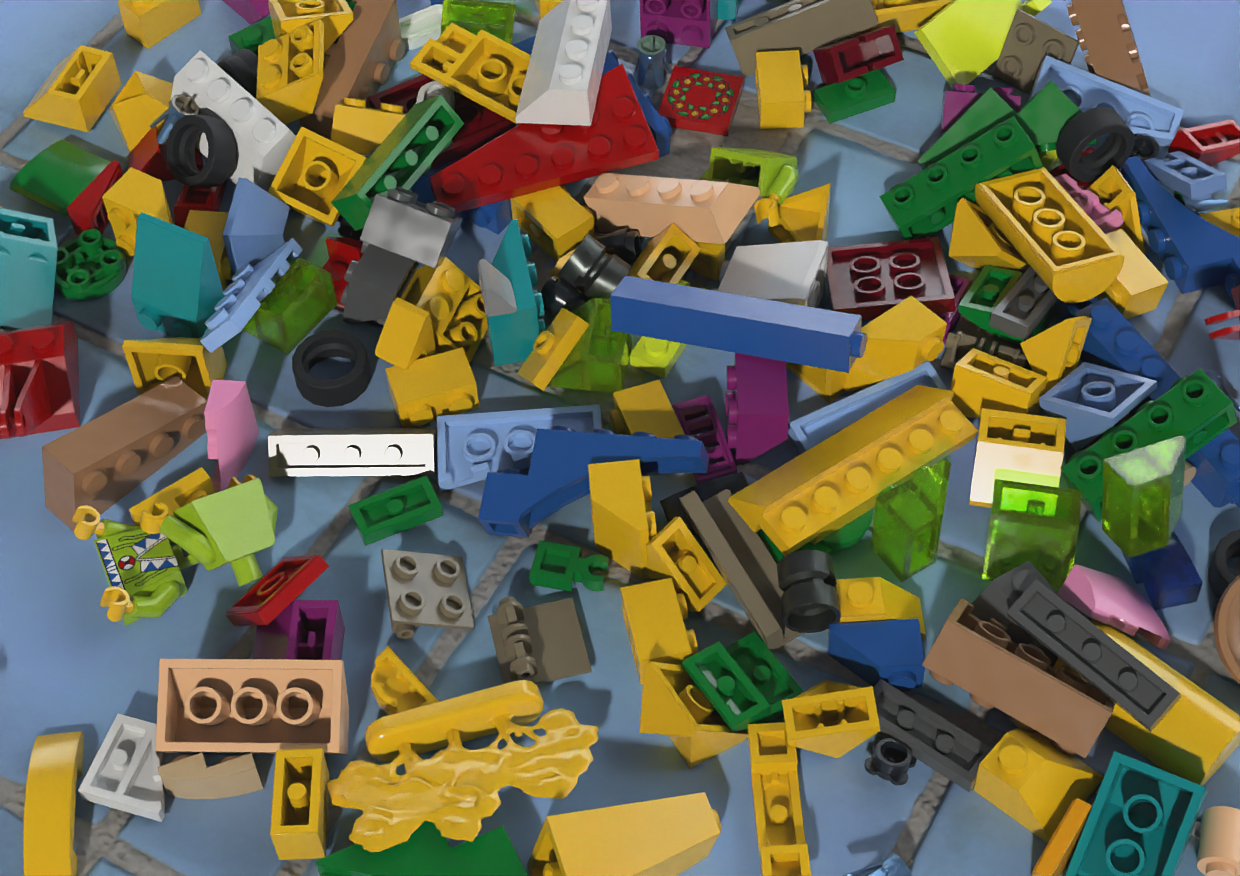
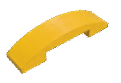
[747,722,811,876]
[23,731,84,876]

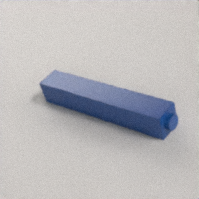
[610,276,867,373]

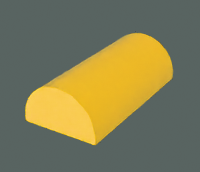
[975,167,1125,303]
[1053,619,1240,786]

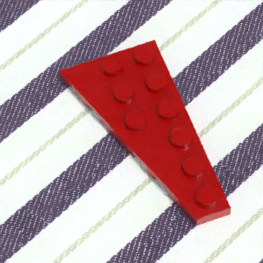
[429,64,659,213]

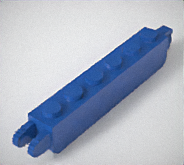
[1054,297,1240,508]

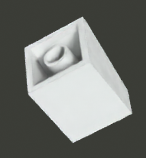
[712,240,829,308]

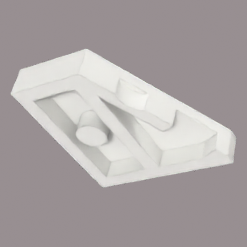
[78,713,165,822]

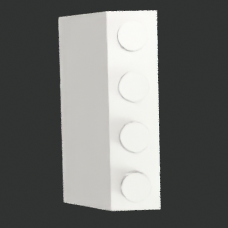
[515,0,612,126]
[170,50,296,192]

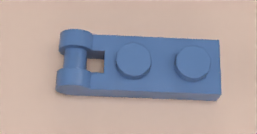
[1142,151,1227,201]

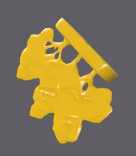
[327,680,599,852]

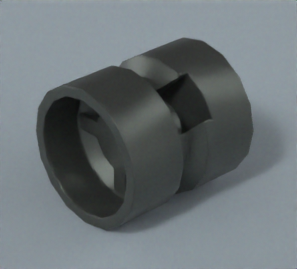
[557,234,632,307]
[777,550,841,633]

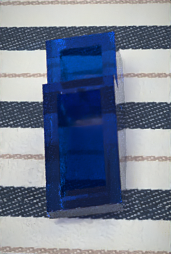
[1106,505,1203,610]

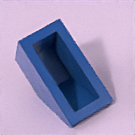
[827,618,925,692]

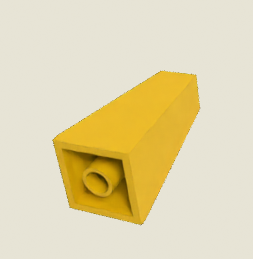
[527,792,721,876]

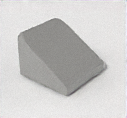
[477,259,517,317]

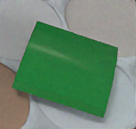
[10,139,110,216]
[958,265,1059,345]
[682,631,804,732]

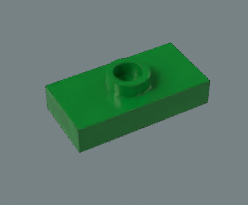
[814,69,896,124]
[348,475,444,546]

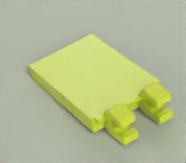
[914,0,1052,87]

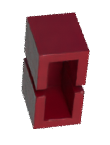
[813,25,904,85]

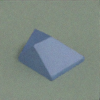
[222,178,290,275]
[1039,362,1157,451]

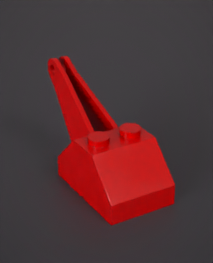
[0,321,80,439]

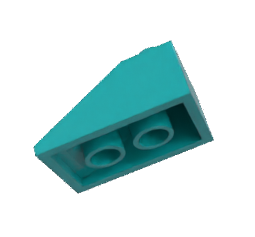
[131,212,224,338]
[1065,751,1208,876]

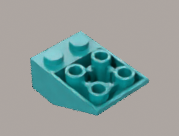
[0,208,58,330]
[486,219,546,366]

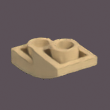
[157,752,264,799]

